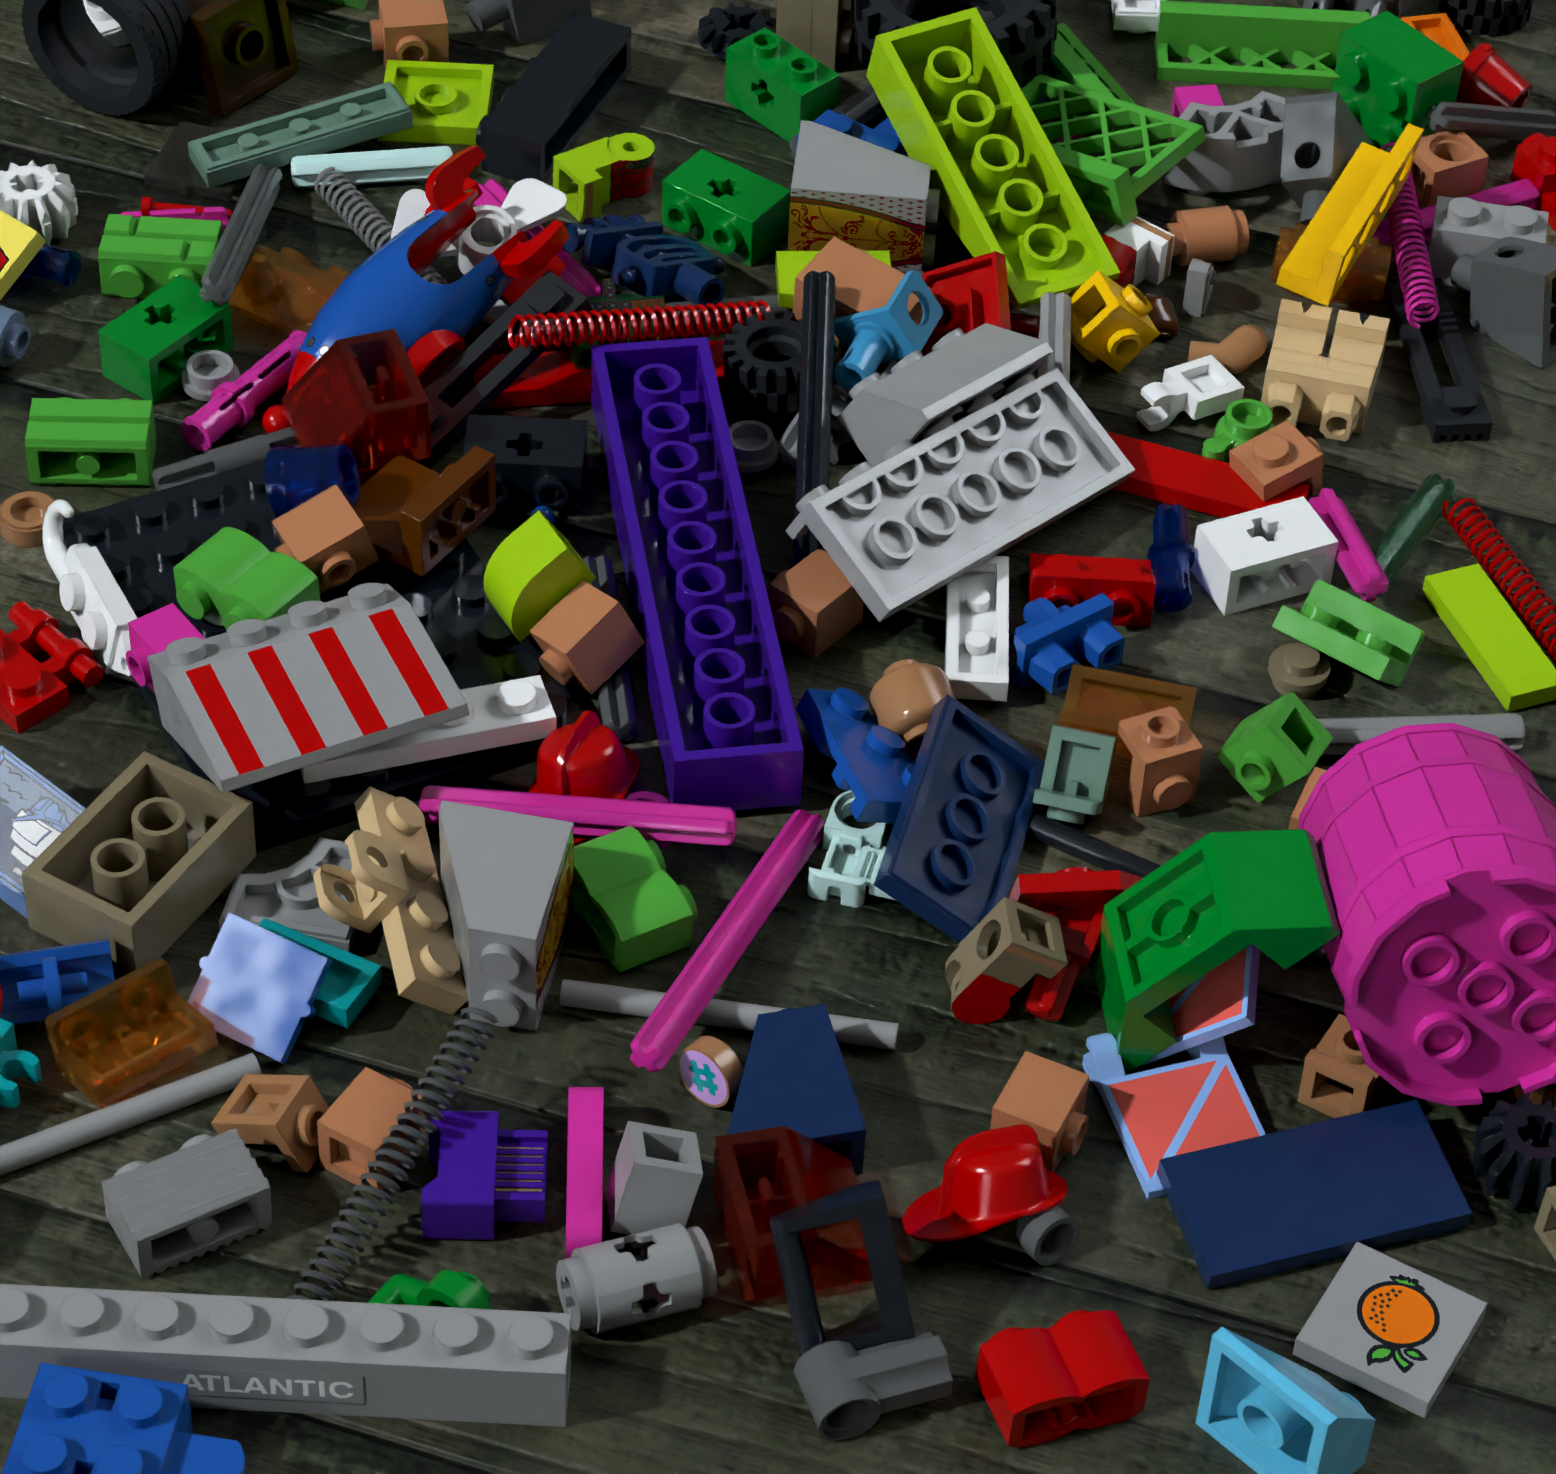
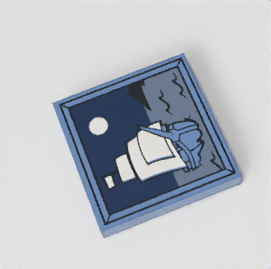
[0,745,86,919]

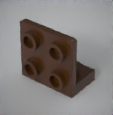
[347,445,496,577]

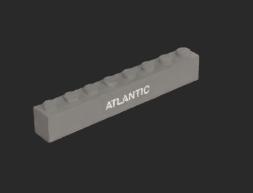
[0,1284,571,1427]

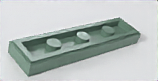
[188,82,413,188]

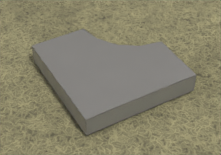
[219,838,360,953]

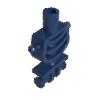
[563,214,726,310]

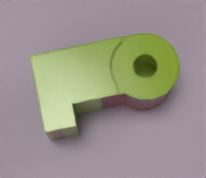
[553,133,655,224]

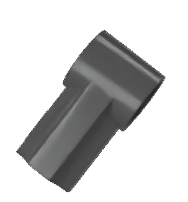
[794,1332,953,1441]

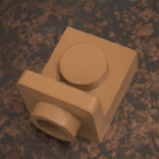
[211,1074,329,1172]

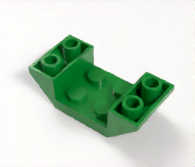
[1095,829,1341,1075]

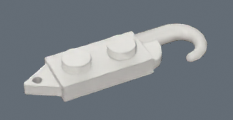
[42,499,137,676]

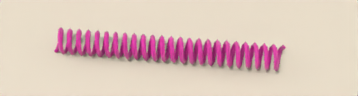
[1380,142,1440,329]

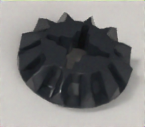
[698,2,776,60]

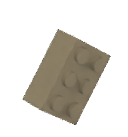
[22,751,257,981]

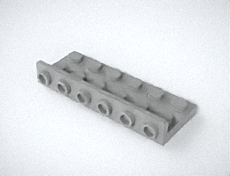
[785,368,1135,622]

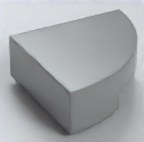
[1182,258,1216,318]

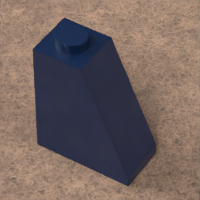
[723,1004,866,1197]

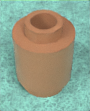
[1163,205,1249,267]

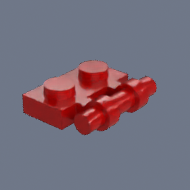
[0,601,104,734]

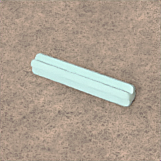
[291,146,453,189]

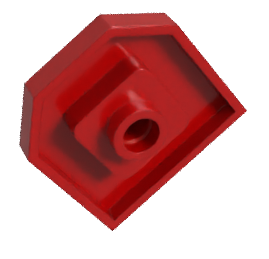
[921,251,1039,356]
[1009,867,1143,1022]

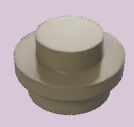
[1268,643,1331,700]

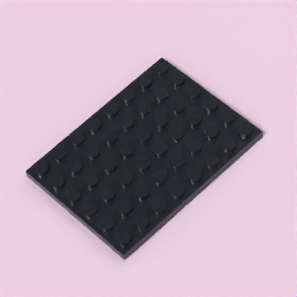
[63,424,582,853]

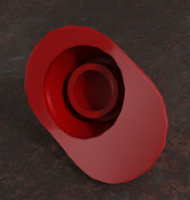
[528,710,641,845]
[902,1124,1068,1243]

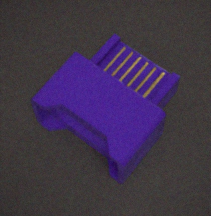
[421,1110,548,1240]

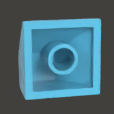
[1195,1327,1376,1474]

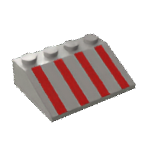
[147,583,469,793]

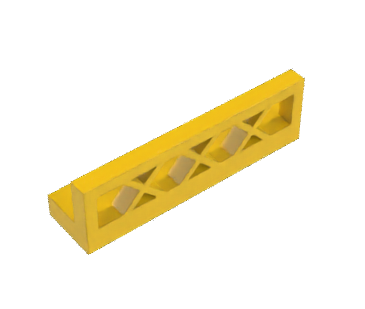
[1276,123,1424,307]

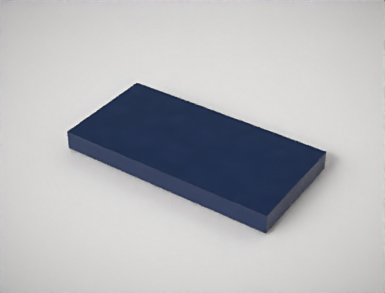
[874,694,1045,943]
[1156,1099,1472,1290]

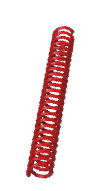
[508,300,772,350]
[1442,498,1556,664]

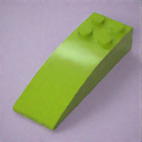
[866,7,1120,310]

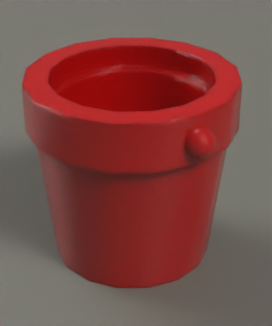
[1456,42,1533,108]

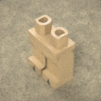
[1261,299,1390,442]

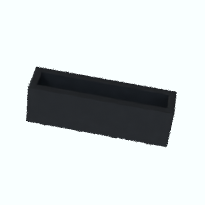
[476,12,631,183]

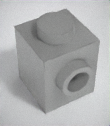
[605,1121,703,1235]

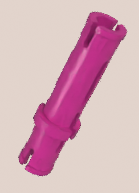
[180,330,307,452]

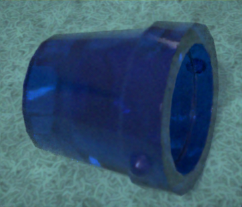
[264,444,360,518]

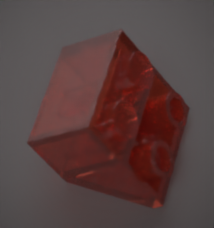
[282,328,431,481]
[713,1126,872,1302]

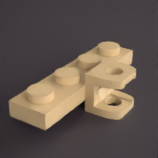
[313,787,468,1016]

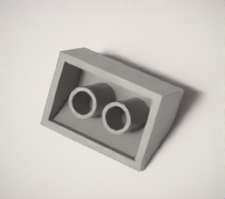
[837,323,1053,467]

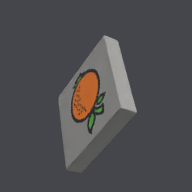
[1292,1242,1488,1418]

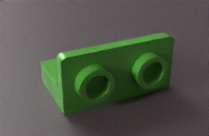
[1272,580,1425,687]

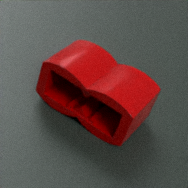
[975,1310,1150,1447]

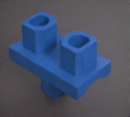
[1009,593,1125,696]
[0,939,119,1025]

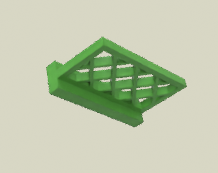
[1021,74,1206,226]

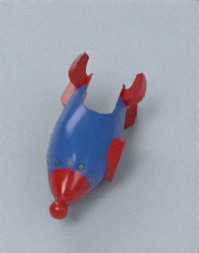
[262,146,570,434]

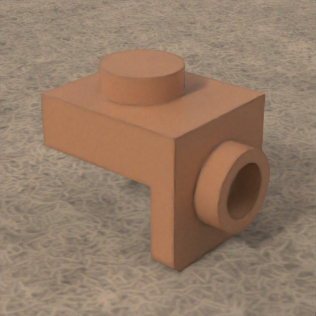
[1229,420,1325,502]
[1118,706,1203,818]

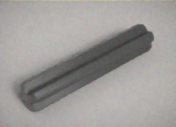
[1428,101,1556,140]

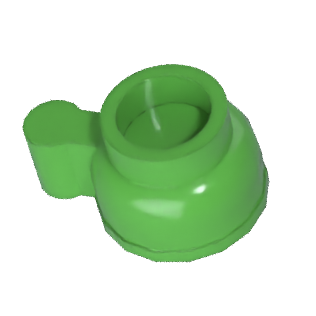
[1201,399,1275,463]

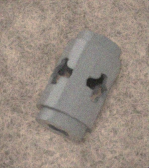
[556,1223,717,1334]

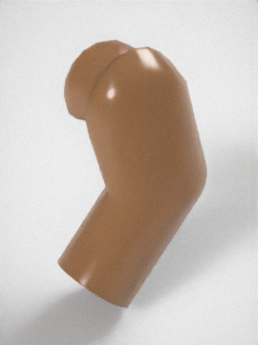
[1188,324,1267,374]

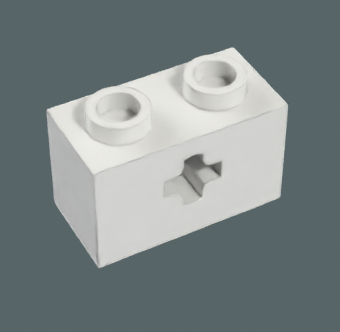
[1190,496,1339,616]

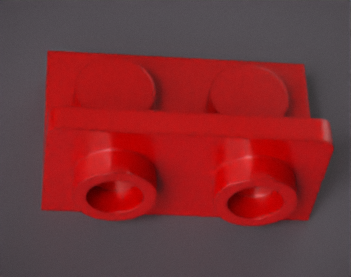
[1028,553,1156,627]

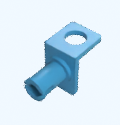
[834,270,943,390]

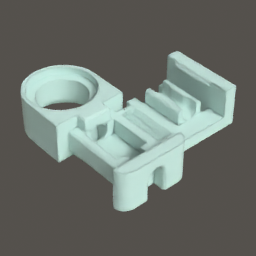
[807,790,895,908]

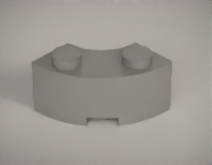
[1162,91,1285,196]

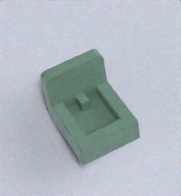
[1033,724,1118,824]

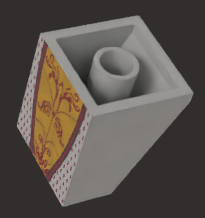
[788,120,940,274]
[439,800,574,1031]

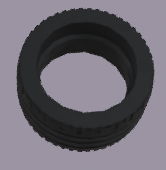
[21,0,195,116]

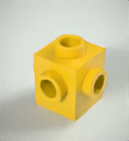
[1069,270,1160,372]

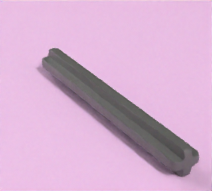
[199,163,283,306]

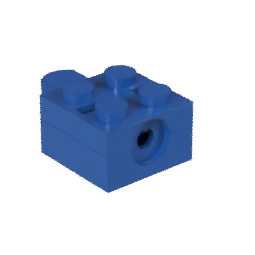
[2,1363,247,1474]

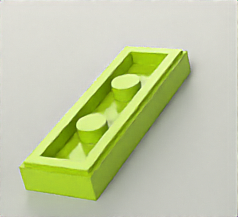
[1422,563,1556,712]

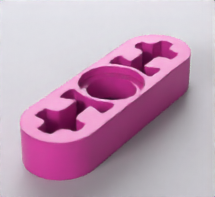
[566,1087,604,1258]

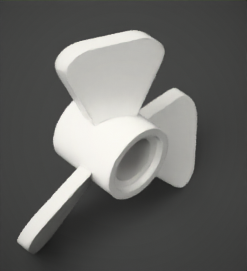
[391,178,567,324]

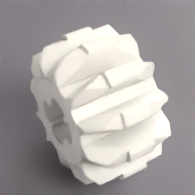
[0,160,78,247]

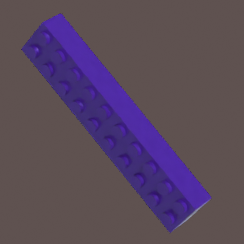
[590,337,804,811]

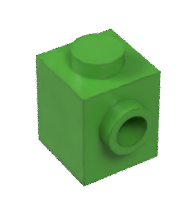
[1216,691,1333,803]

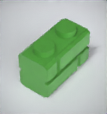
[98,214,223,298]
[25,397,157,487]

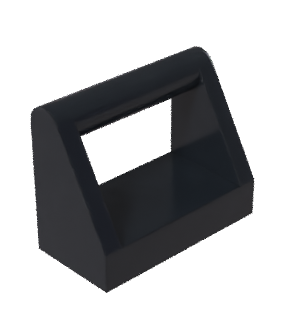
[769,1180,916,1357]

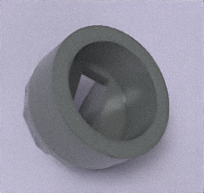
[1016,1206,1080,1266]

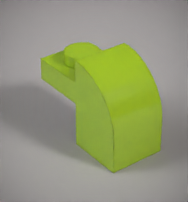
[483,510,596,642]

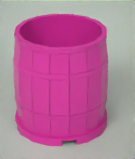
[1298,722,1556,1106]

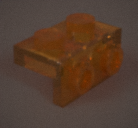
[228,245,350,335]
[1057,664,1197,761]
[45,958,219,1109]

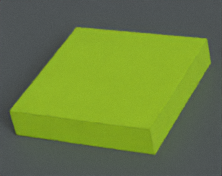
[377,60,494,146]

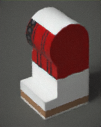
[1101,216,1175,288]

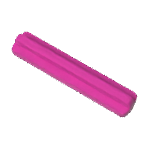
[1308,488,1389,602]

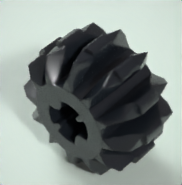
[1472,1093,1556,1212]

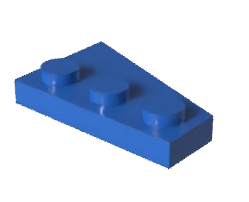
[795,688,915,824]

